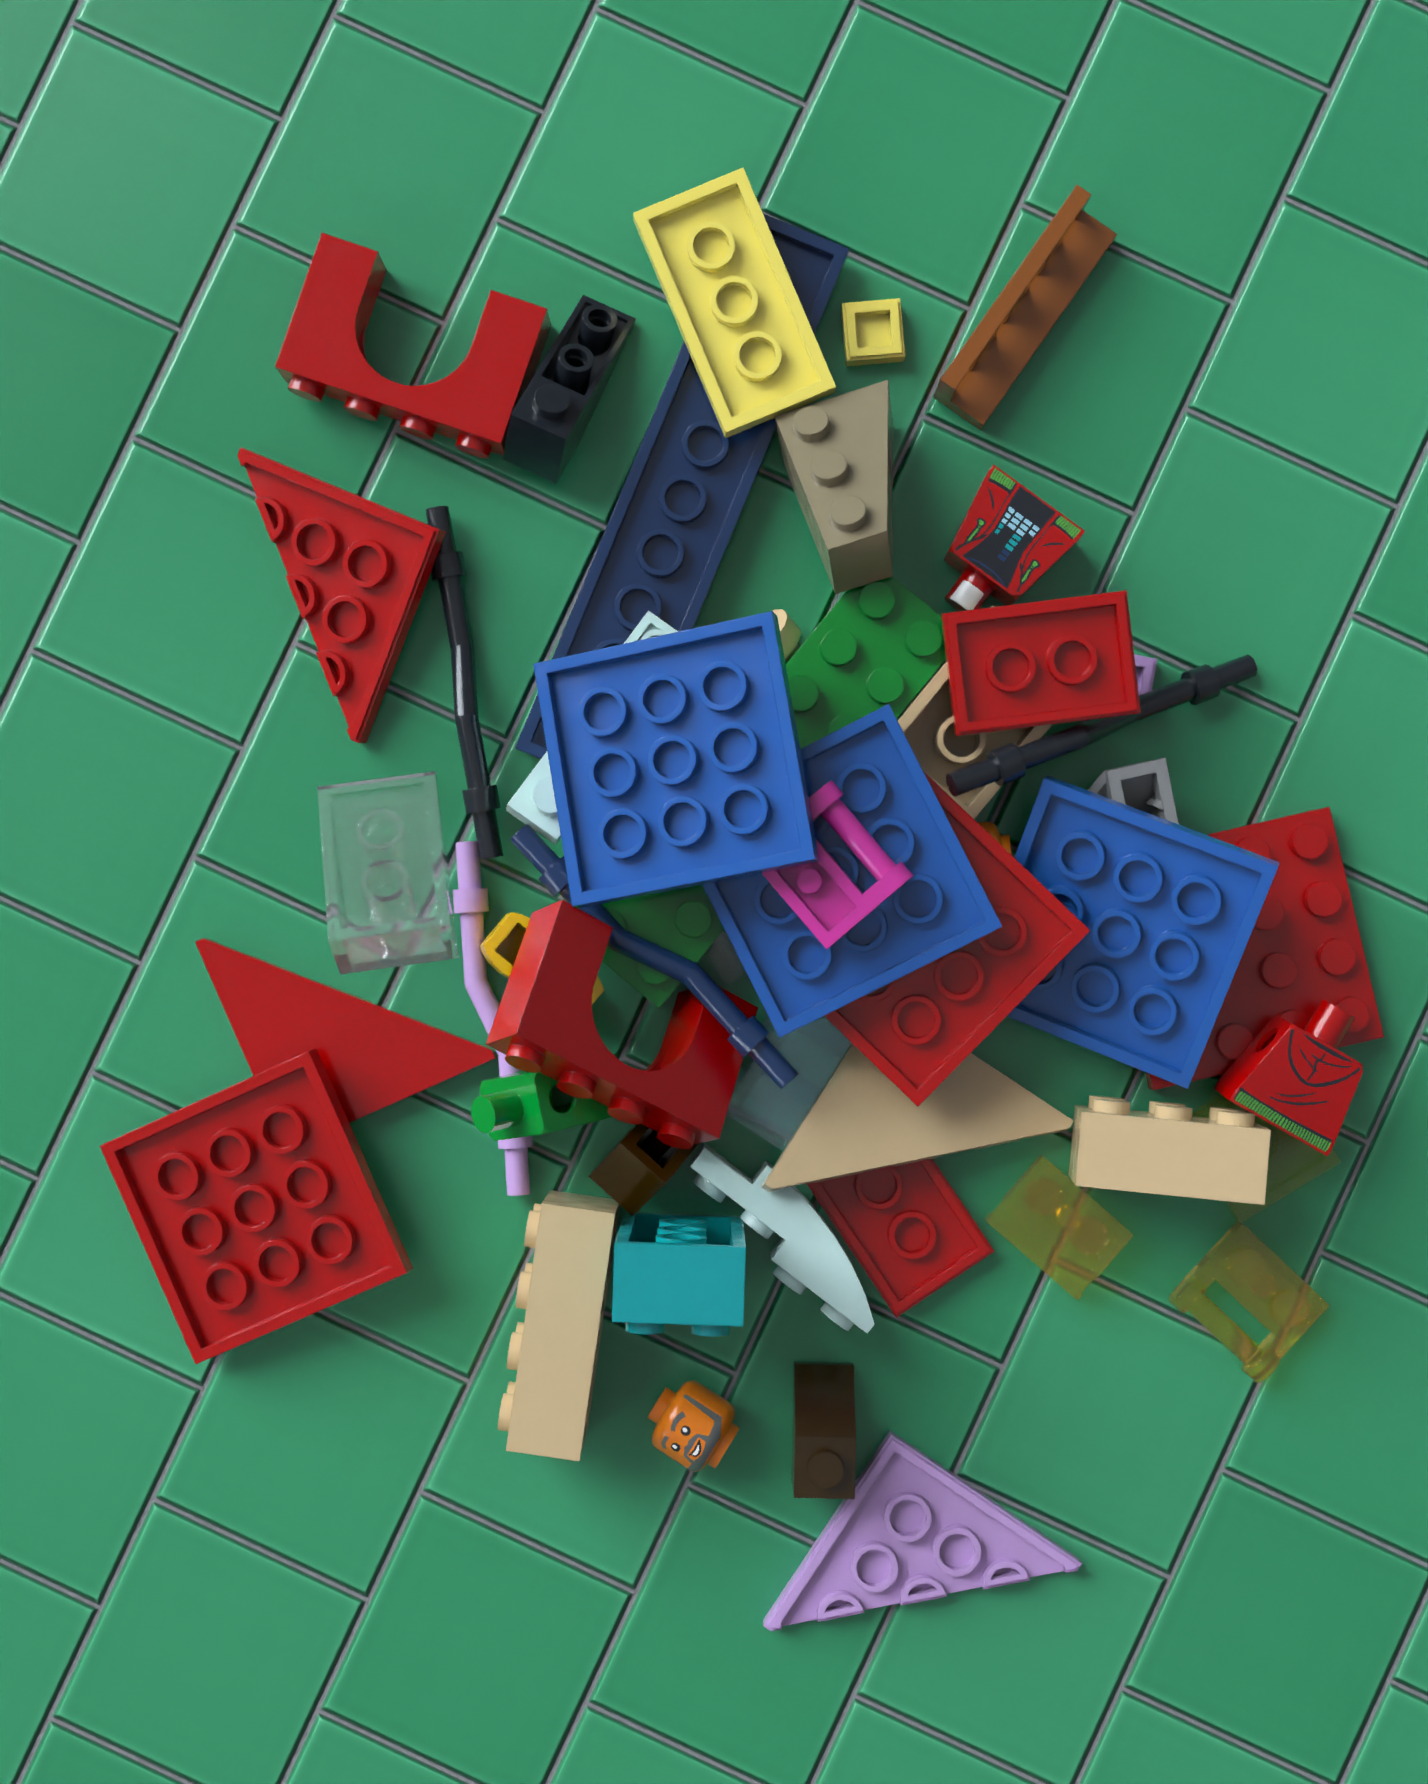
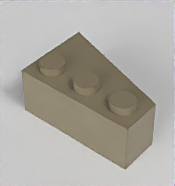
[775,380,894,594]

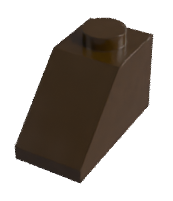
[589,1124,698,1217]
[791,1362,856,1499]

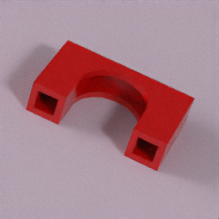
[275,233,552,459]
[486,900,758,1149]

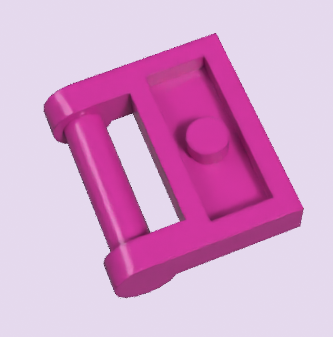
[762,780,914,950]

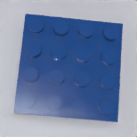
[533,611,820,908]
[702,704,1002,1038]
[1007,775,1280,1089]

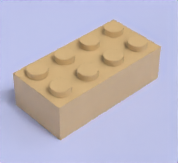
[498,1190,620,1461]

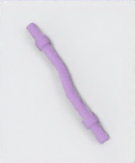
[453,841,533,1196]

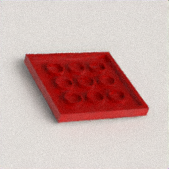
[824,771,1090,1107]
[1145,807,1384,1090]
[100,1049,413,1365]

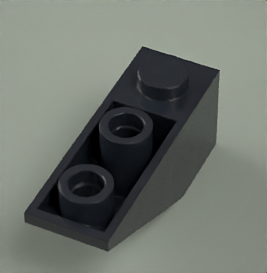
[503,295,636,484]

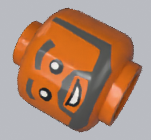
[647,1380,740,1472]

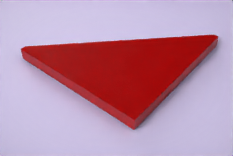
[237,447,446,743]
[195,938,497,1123]

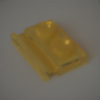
[985,1155,1134,1301]

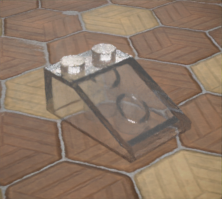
[317,771,459,974]

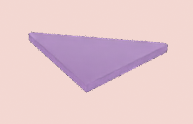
[763,1430,1082,1631]

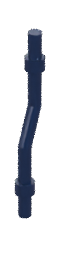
[511,824,799,1090]

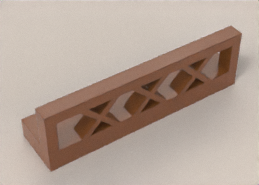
[933,185,1117,430]

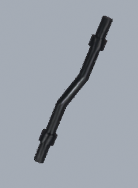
[425,506,504,860]
[946,654,1257,797]

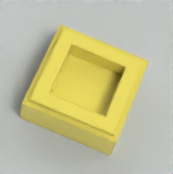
[841,298,905,366]

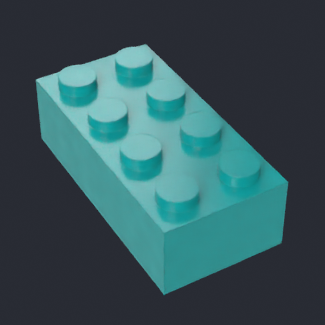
[612,1212,746,1337]

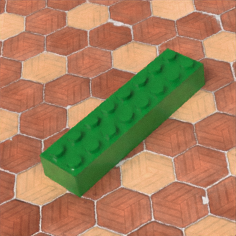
[602,576,946,1008]

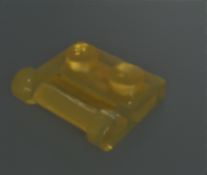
[1168,1221,1330,1383]

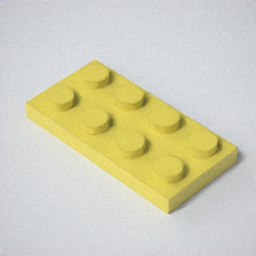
[633,168,836,438]

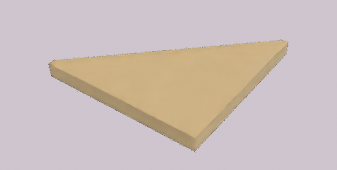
[761,1043,1074,1192]

